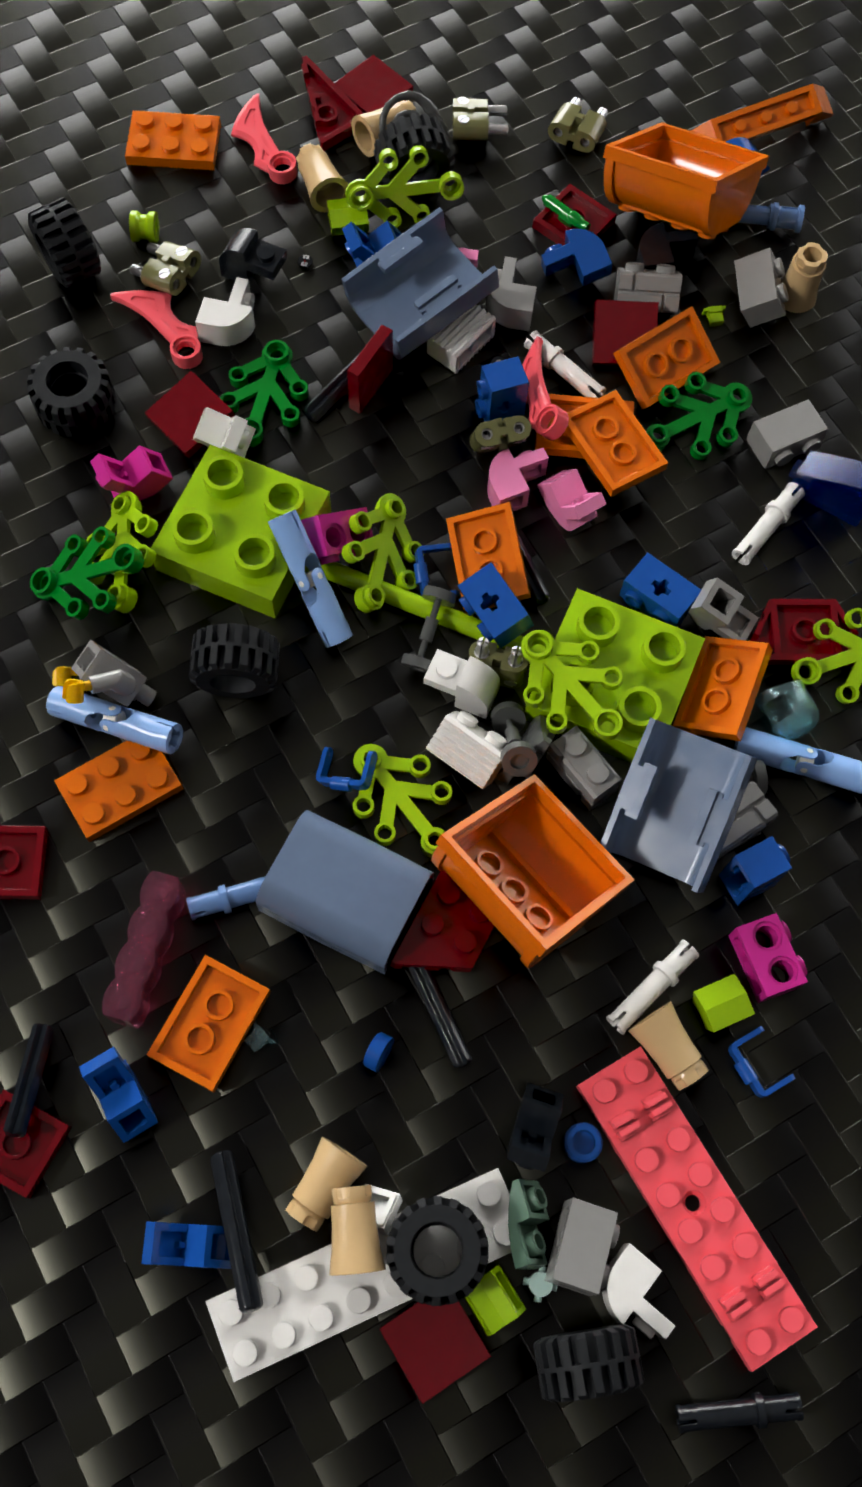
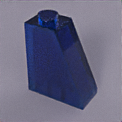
[788,450,862,527]

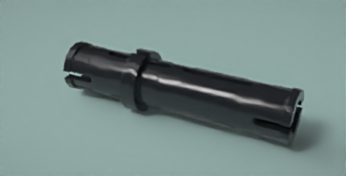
[675,1392,804,1434]

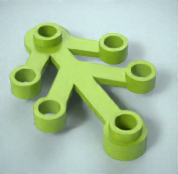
[345,145,464,228]
[86,491,158,613]
[342,493,424,613]
[791,607,862,704]
[521,630,623,740]
[353,744,452,858]

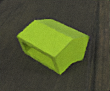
[327,198,369,236]
[692,974,755,1033]
[464,1264,526,1336]

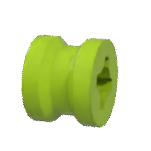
[129,210,159,243]

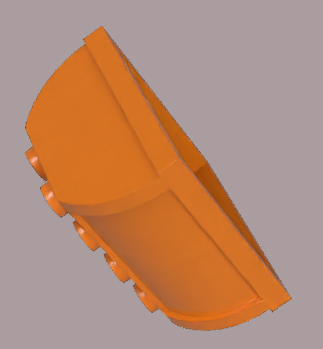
[603,122,769,239]
[431,774,635,969]

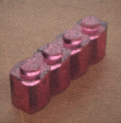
[102,871,185,1029]

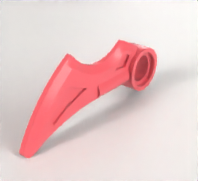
[231,93,298,185]
[110,290,203,369]
[522,336,569,441]

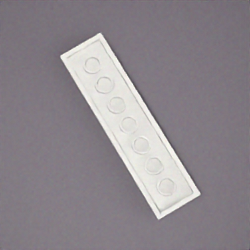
[205,1168,511,1382]

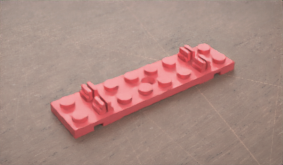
[576,1046,818,1372]

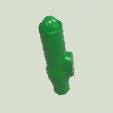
[542,194,591,230]

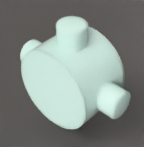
[523,1266,558,1303]

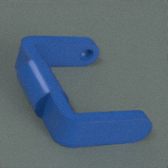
[413,543,459,597]
[316,747,378,792]
[728,1026,796,1098]

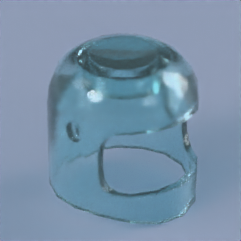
[755,680,820,740]

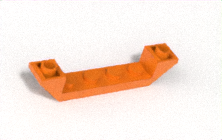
[691,83,834,142]

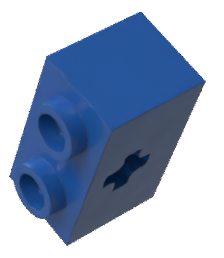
[475,356,529,421]
[619,552,701,627]
[457,562,534,648]
[719,836,792,906]

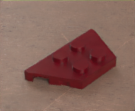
[750,599,859,666]
[390,871,494,972]

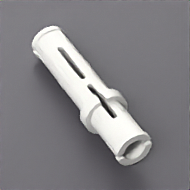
[524,330,606,398]
[732,482,805,565]
[606,939,699,1035]

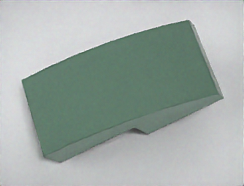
[508,1179,550,1270]

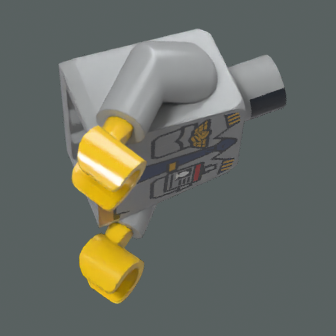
[52,639,157,708]

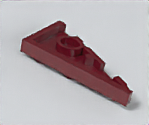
[301,55,363,151]

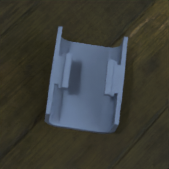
[341,207,499,360]
[600,717,757,893]
[256,810,434,975]

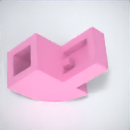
[487,448,549,511]
[537,469,607,531]

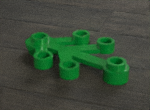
[220,340,309,447]
[646,372,752,460]
[30,526,144,620]

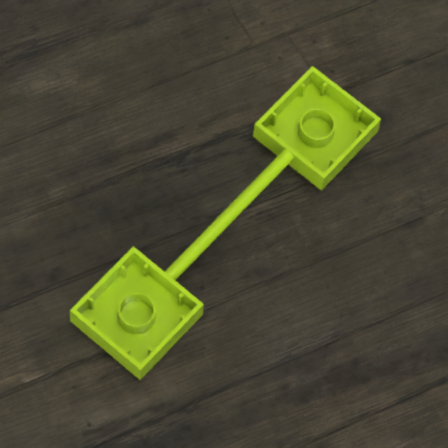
[151,445,705,763]

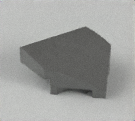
[496,714,557,785]

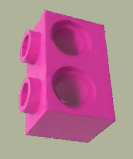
[301,507,373,565]
[728,913,808,1004]

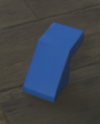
[141,1221,231,1269]

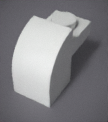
[195,277,255,346]
[192,407,256,458]
[423,649,500,719]
[602,1243,675,1339]

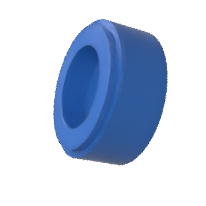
[363,1032,394,1073]
[563,1122,603,1163]

